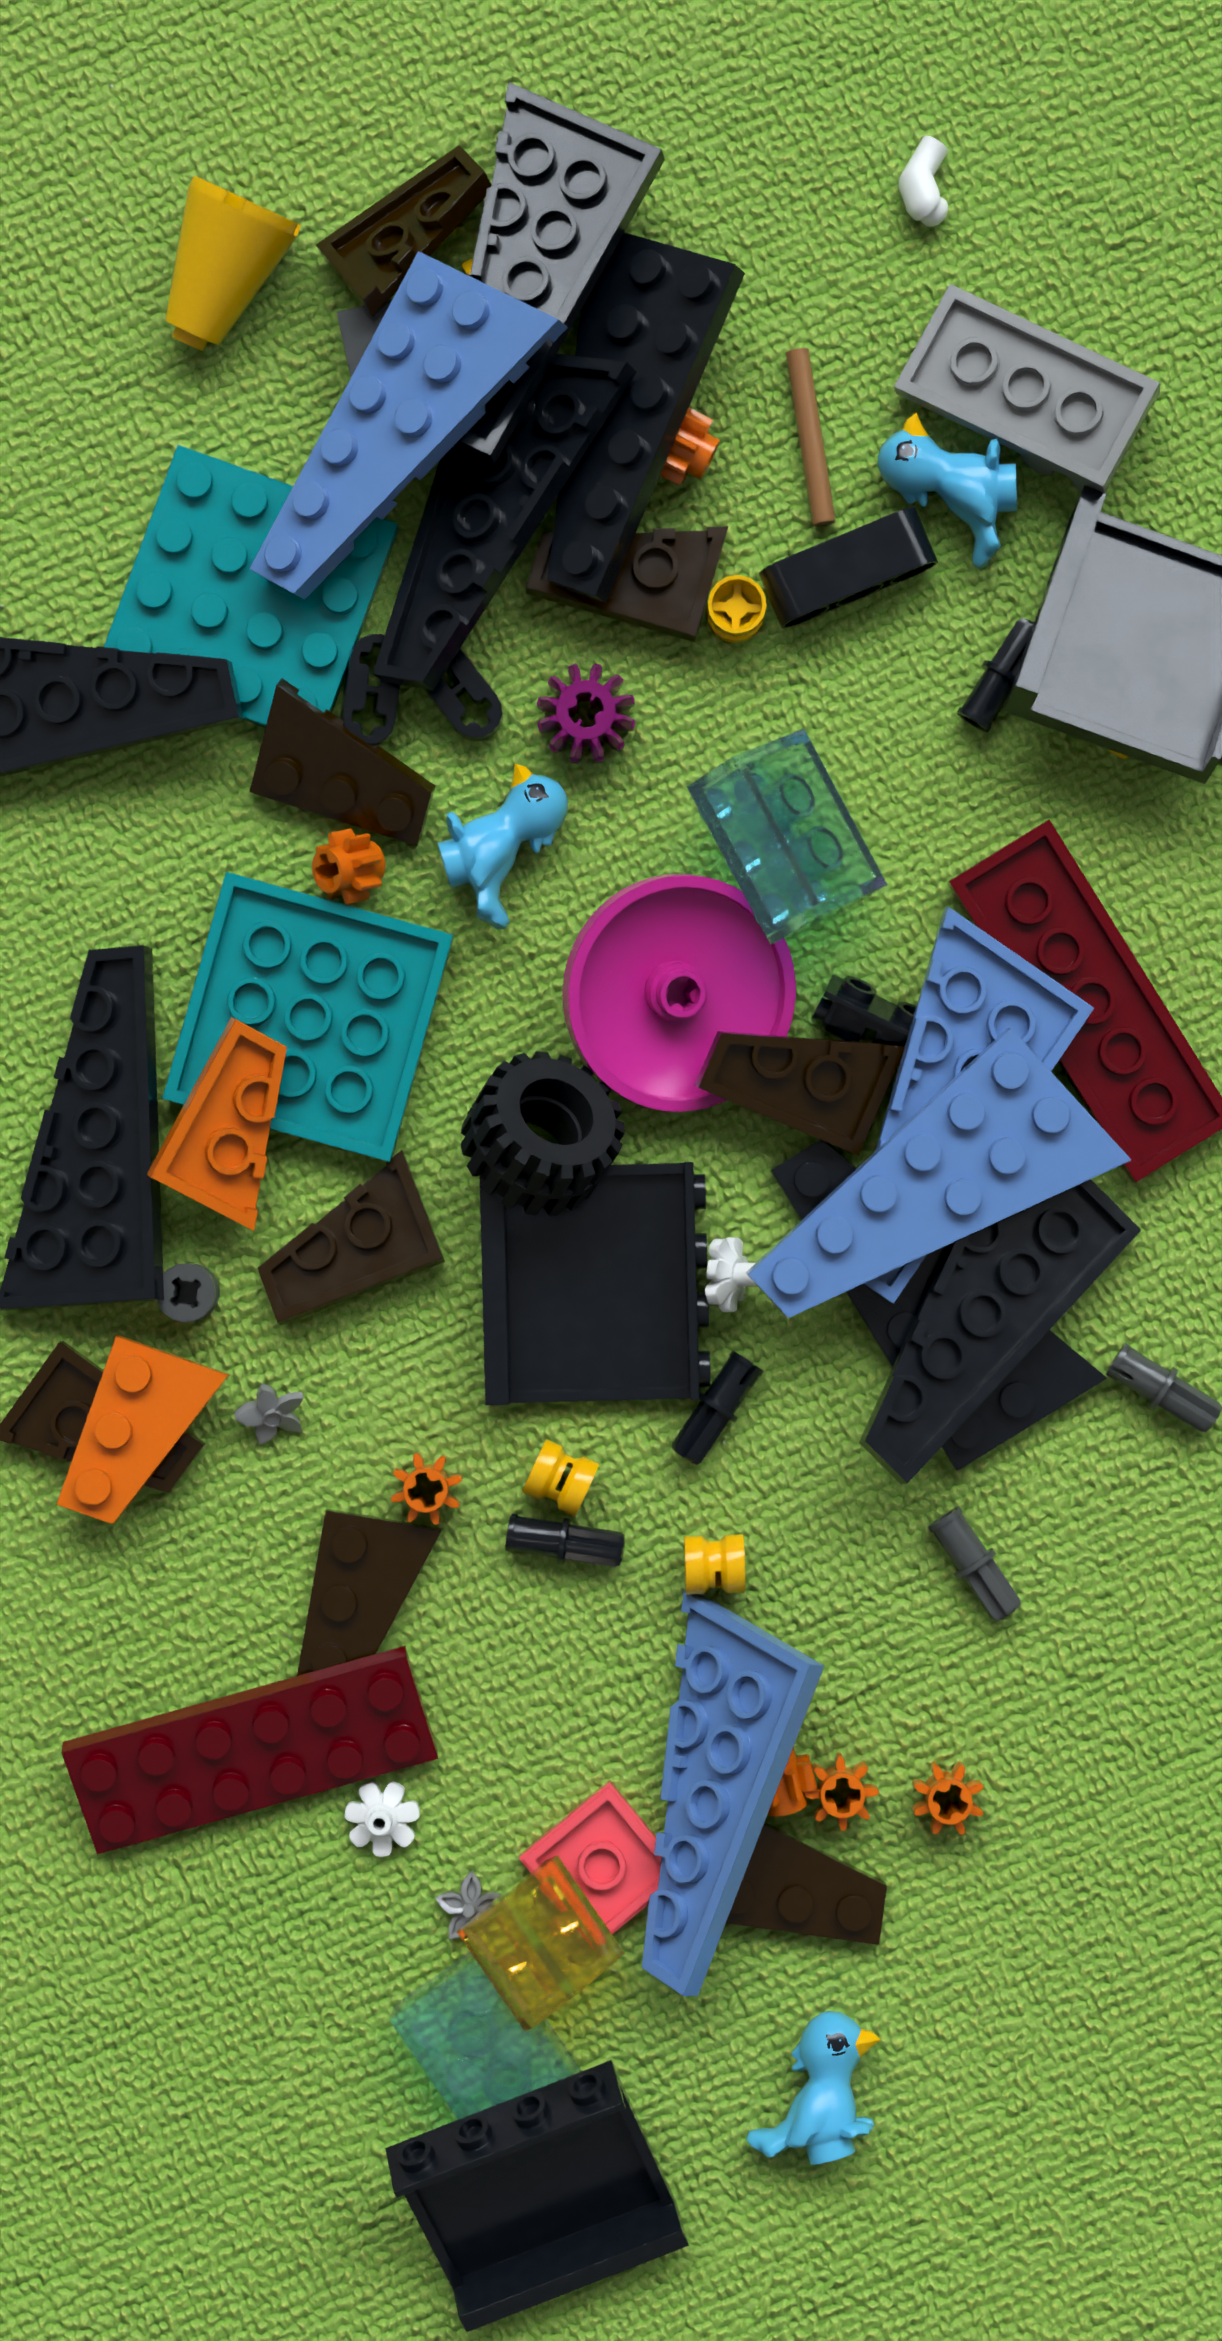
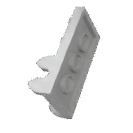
[894,284,1160,493]

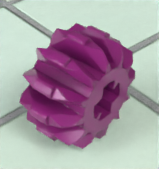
[537,664,635,764]

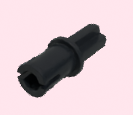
[957,618,1034,733]
[672,1350,764,1465]
[505,1514,625,1567]

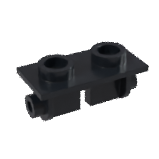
[812,974,916,1066]

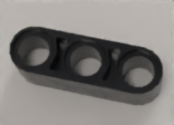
[759,507,938,628]

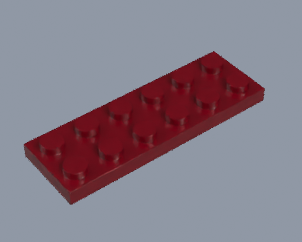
[947,820,1222,1182]
[61,1646,438,1855]

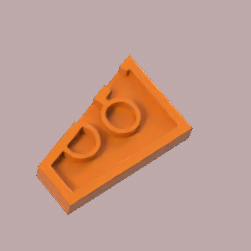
[147,1017,287,1231]
[56,1335,231,1524]

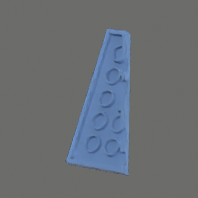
[250,251,568,600]
[864,907,1094,1304]
[746,1028,1131,1318]
[642,1591,824,1996]

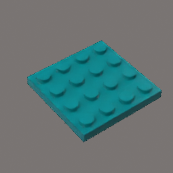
[104,445,399,728]
[162,872,454,1162]

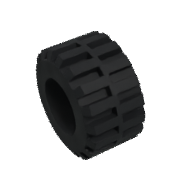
[461,1051,625,1216]

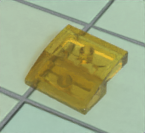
[457,1855,625,2031]

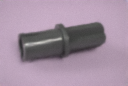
[1105,1343,1222,1432]
[928,1507,1021,1621]

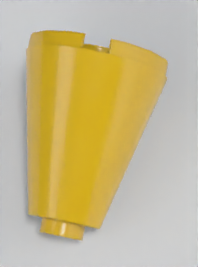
[165,175,301,351]

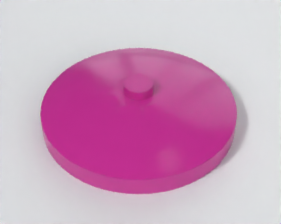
[562,873,796,1112]

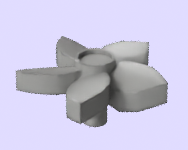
[234,1384,303,1445]
[436,1870,507,1940]

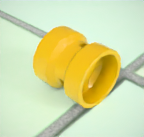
[706,575,767,644]
[522,1439,600,1517]
[684,1534,745,1595]

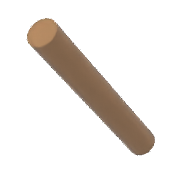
[785,348,836,527]

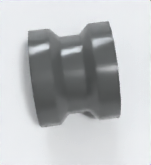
[157,1263,220,1322]

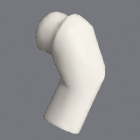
[898,135,948,227]

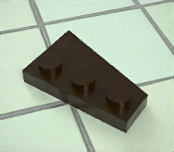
[316,145,491,317]
[526,526,728,642]
[249,678,436,846]
[694,1031,905,1156]
[257,1150,445,1325]
[0,1341,206,1493]
[297,1509,443,1676]
[726,1823,887,1945]

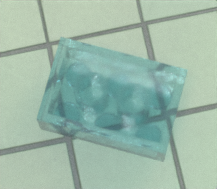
[687,729,887,945]
[390,1939,582,2120]

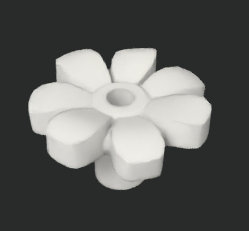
[705,1237,757,1312]
[344,1781,420,1857]

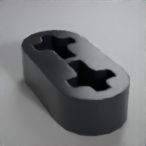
[340,634,400,746]
[423,649,503,742]

